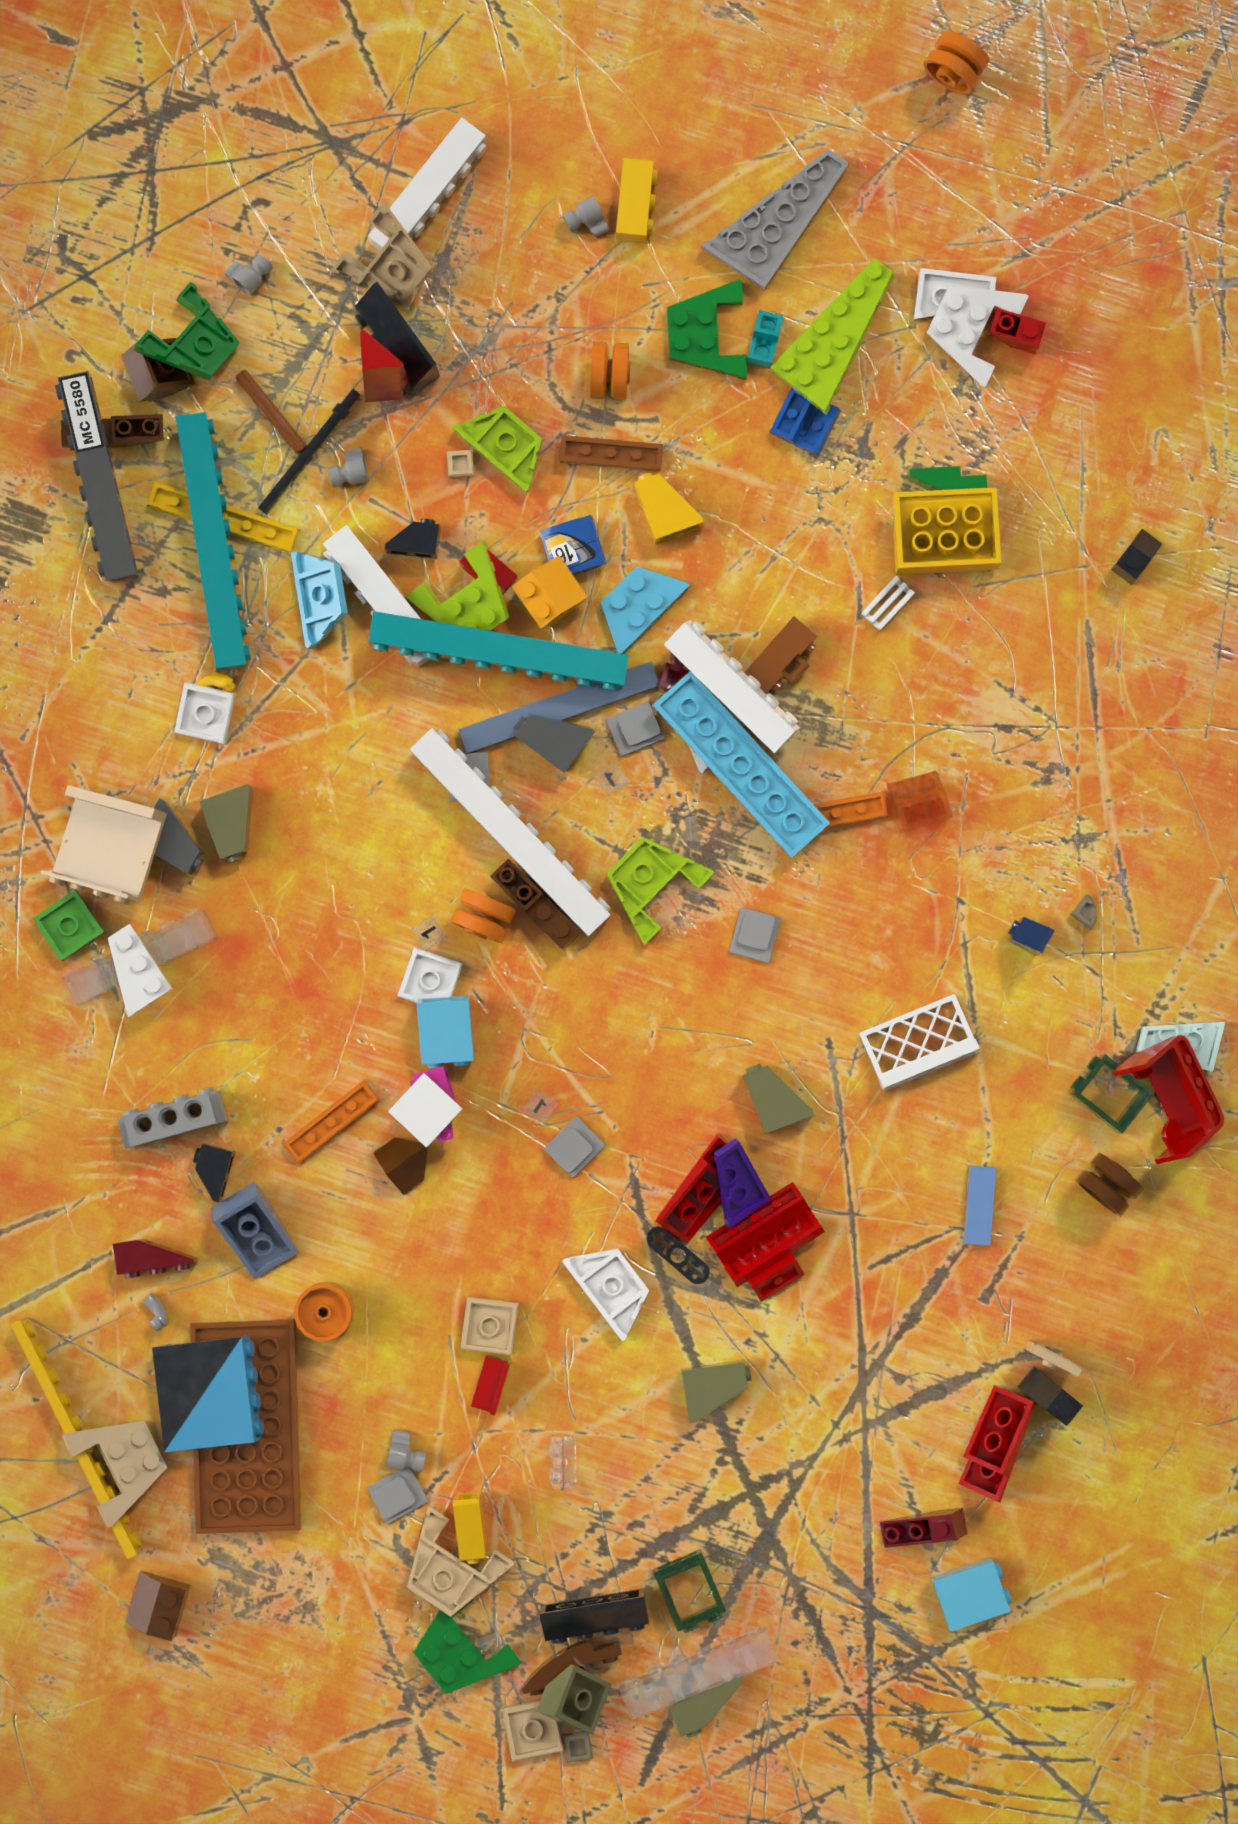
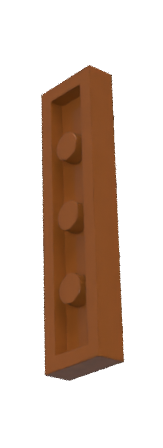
[559,435,663,471]

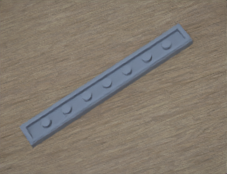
[458,661,658,754]

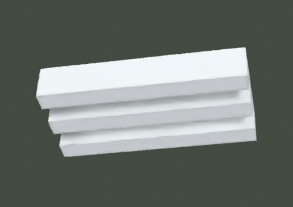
[861,576,915,631]

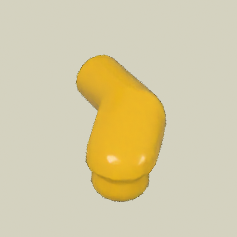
[196,672,235,692]

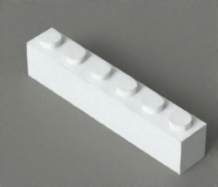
[368,117,487,251]
[322,525,428,667]
[664,620,800,753]

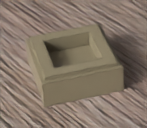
[563,1732,593,1763]

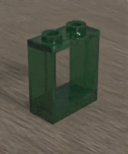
[1070,1054,1154,1134]
[653,1549,726,1633]

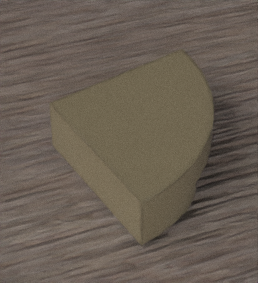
[1070,894,1097,930]

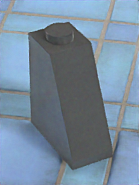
[513,714,595,773]
[154,798,204,875]

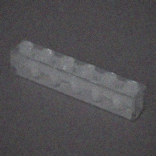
[62,908,218,1006]
[620,1626,778,1720]

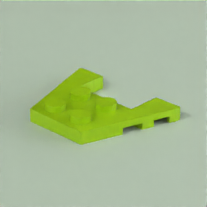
[406,540,509,631]
[607,837,715,945]

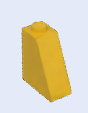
[634,473,704,544]
[453,1491,487,1564]

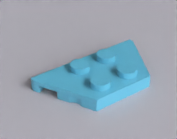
[291,551,348,649]
[601,566,690,654]

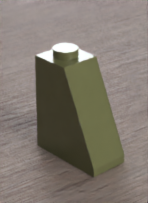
[199,784,253,864]
[743,1064,814,1134]
[681,1360,752,1423]

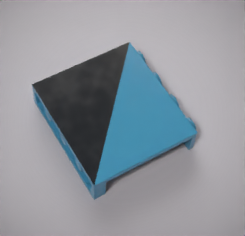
[152,1335,264,1452]

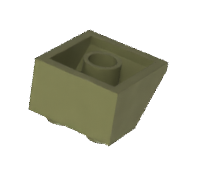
[536,1665,612,1735]

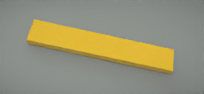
[147,481,300,554]

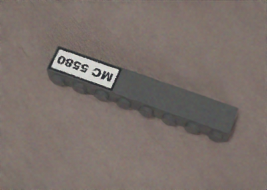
[55,371,139,581]

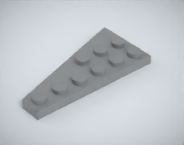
[701,149,849,290]

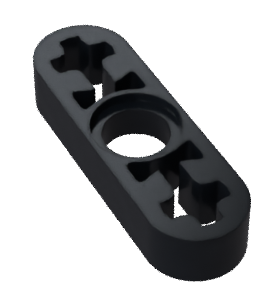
[647,1226,710,1284]

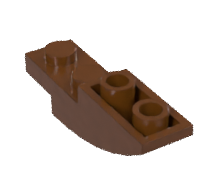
[61,414,164,448]
[490,859,582,951]
[522,1638,622,1696]

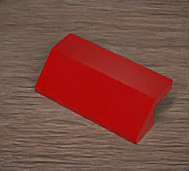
[706,1182,825,1287]

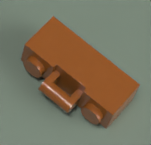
[744,616,817,695]

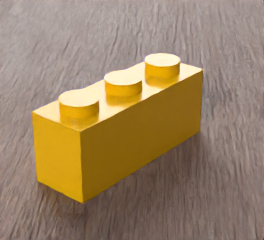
[616,158,658,243]

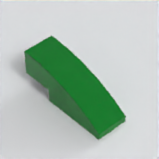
[907,466,988,491]

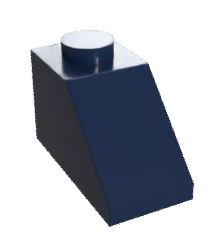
[1008,917,1055,956]

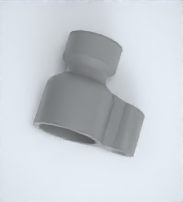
[562,196,610,237]
[224,254,273,296]
[328,447,369,487]
[386,1429,426,1472]

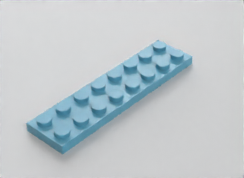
[653,671,830,858]

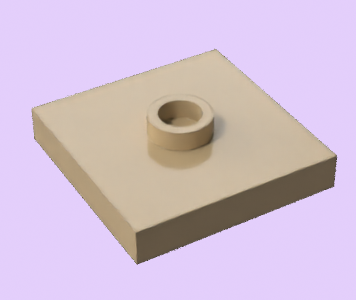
[460,1296,519,1355]
[1024,1340,1082,1377]
[502,1700,564,1762]

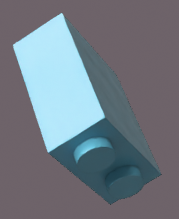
[417,995,474,1068]
[931,1557,1012,1632]

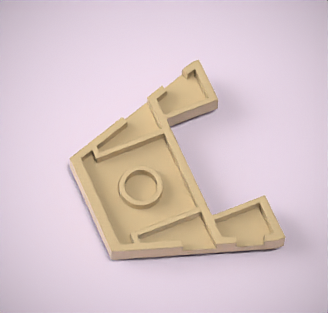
[331,202,432,303]
[62,1421,168,1528]
[407,1506,515,1617]

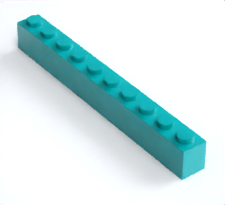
[176,412,251,672]
[368,611,629,691]

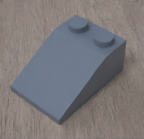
[211,1182,298,1279]

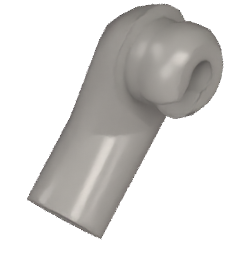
[142,1293,168,1331]

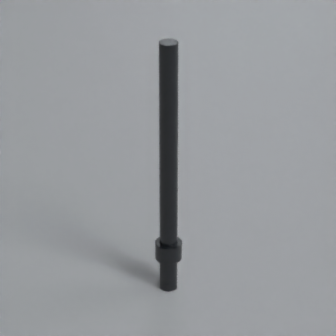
[258,388,360,514]

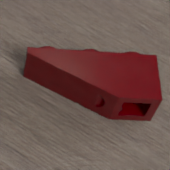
[113,1239,198,1279]
[880,1508,968,1548]

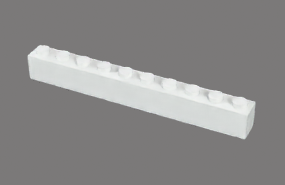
[410,728,610,937]

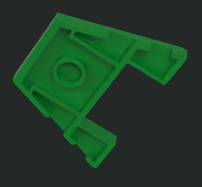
[667,279,747,380]
[133,282,240,381]
[412,1599,522,1694]

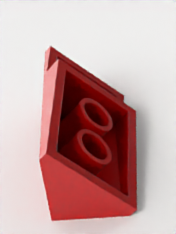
[360,329,409,402]
[655,1133,729,1244]
[958,1385,1036,1503]

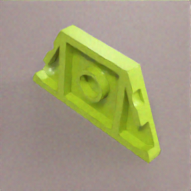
[453,405,542,494]

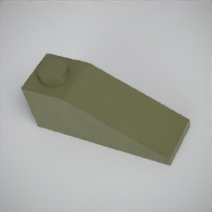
[668,1672,743,1738]

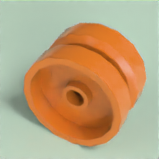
[923,30,990,95]
[590,342,631,400]
[450,888,516,944]
[294,1282,355,1341]

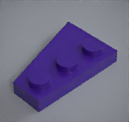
[714,1138,771,1229]

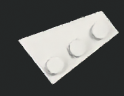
[913,268,997,320]
[108,924,173,1018]

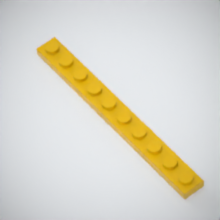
[11,1318,142,1559]

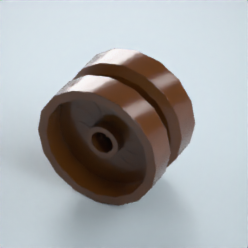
[1075,1152,1144,1217]

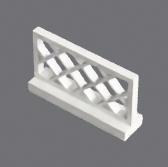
[859,994,980,1092]

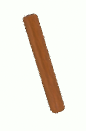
[236,370,307,454]

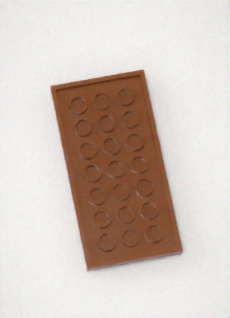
[190,1319,301,1534]

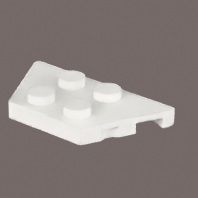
[562,1248,649,1341]

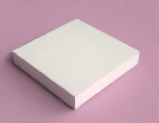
[174,682,236,744]
[398,947,463,1003]
[388,1073,463,1147]

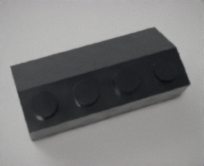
[354,282,440,394]
[539,1588,649,1644]

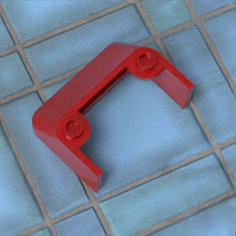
[1112,1035,1224,1164]

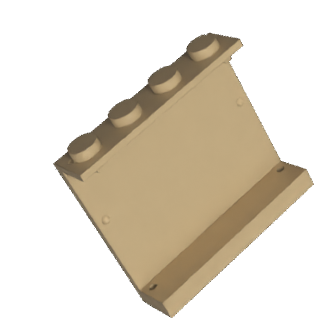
[40,785,167,904]

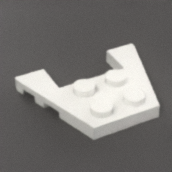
[926,285,1029,388]

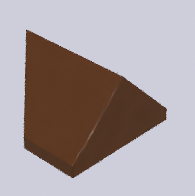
[373,1138,428,1195]

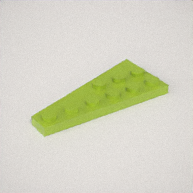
[770,258,894,415]

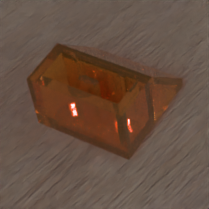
[886,771,953,834]

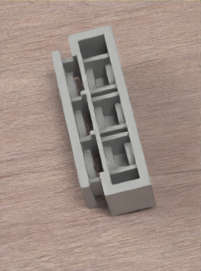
[117,1087,229,1149]

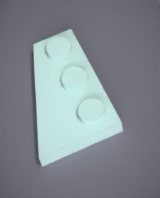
[1136,1022,1225,1072]

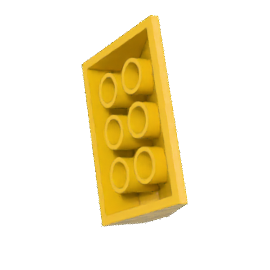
[893,487,1001,575]

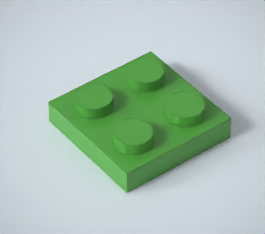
[32,890,106,961]

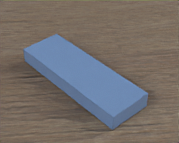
[964,1165,996,1246]

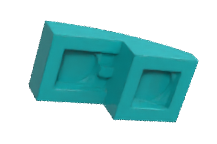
[746,310,784,369]

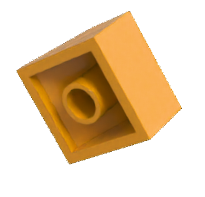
[512,556,589,629]

